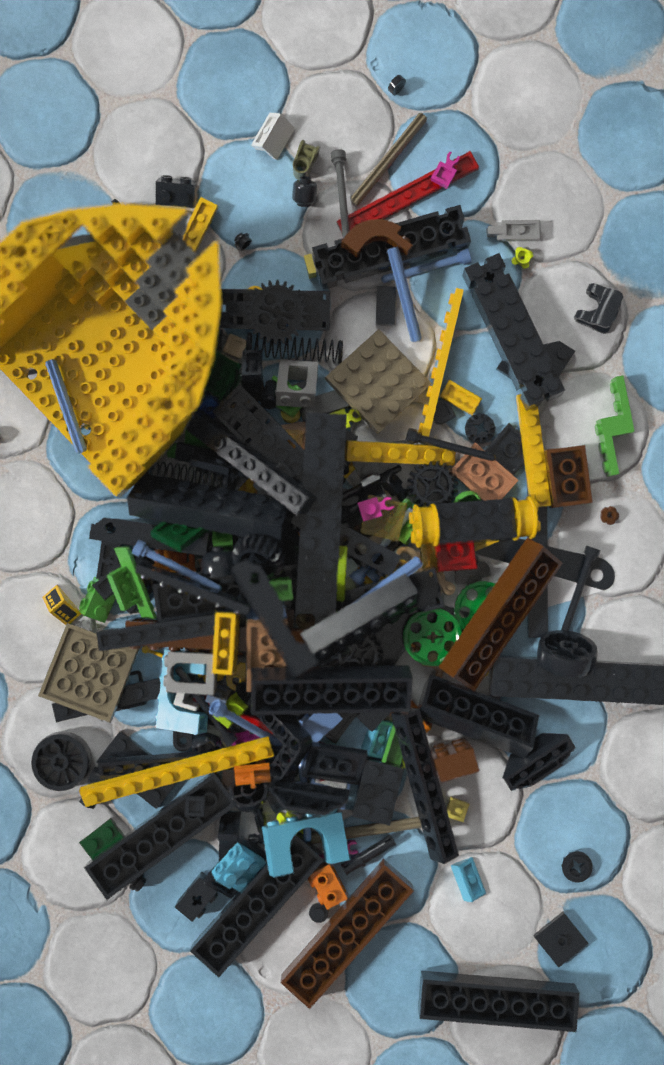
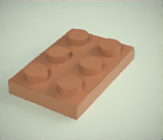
[450,443,518,501]

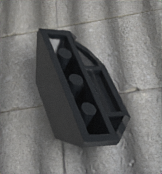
[502,733,576,791]
[270,778,350,818]

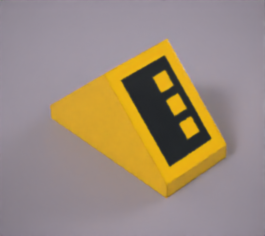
[42,585,82,625]

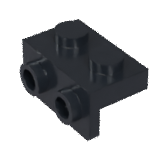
[156,175,196,208]

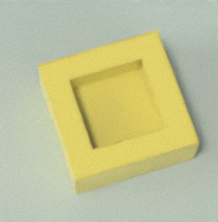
[304,254,317,279]
[446,796,470,822]

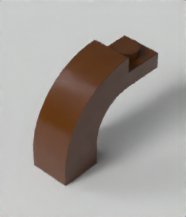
[341,219,412,258]

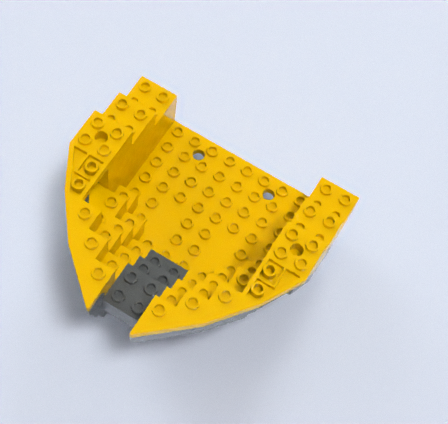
[0,204,221,498]

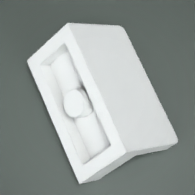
[251,113,295,160]
[173,682,200,711]

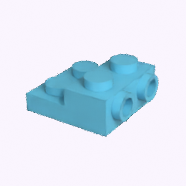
[211,842,266,892]

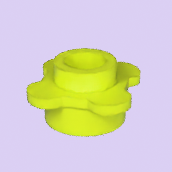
[511,247,533,269]

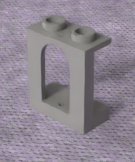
[276,360,318,408]
[163,651,217,695]

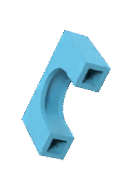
[156,649,208,734]
[262,811,350,877]

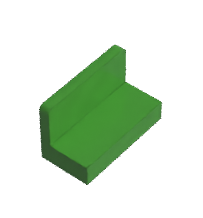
[382,724,403,765]

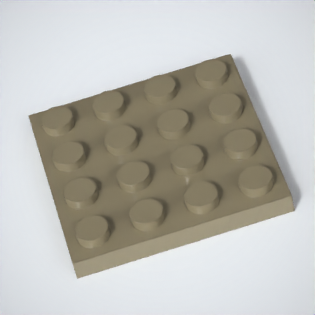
[325,329,432,434]
[38,623,139,723]

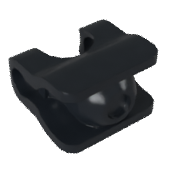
[574,283,623,334]

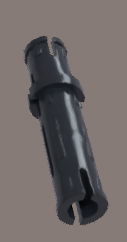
[341,834,396,875]

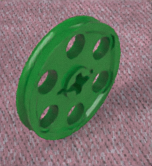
[454,581,495,631]
[403,608,462,666]

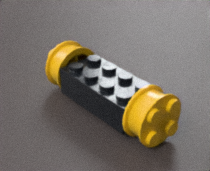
[409,496,541,548]

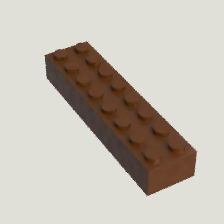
[439,538,563,692]
[280,858,414,1009]

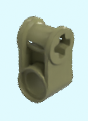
[293,140,320,180]

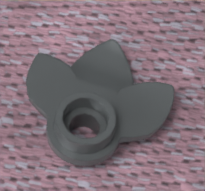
[455,555,491,591]

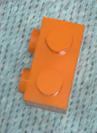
[308,862,348,910]

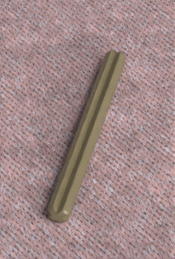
[350,113,427,206]
[310,817,422,844]

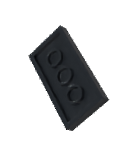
[96,731,176,809]

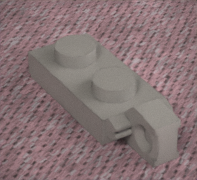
[486,220,541,241]

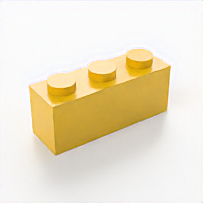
[212,611,240,675]

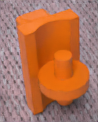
[234,760,271,789]

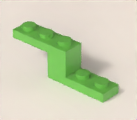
[595,375,635,477]

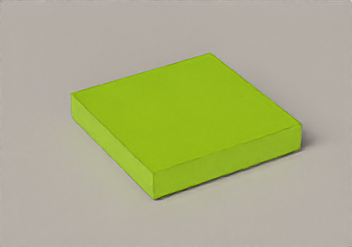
[336,546,347,602]

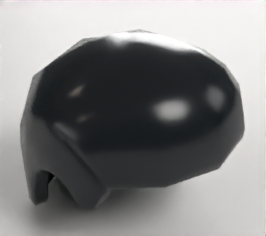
[191,732,222,752]

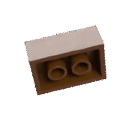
[544,445,593,509]
[430,737,480,783]

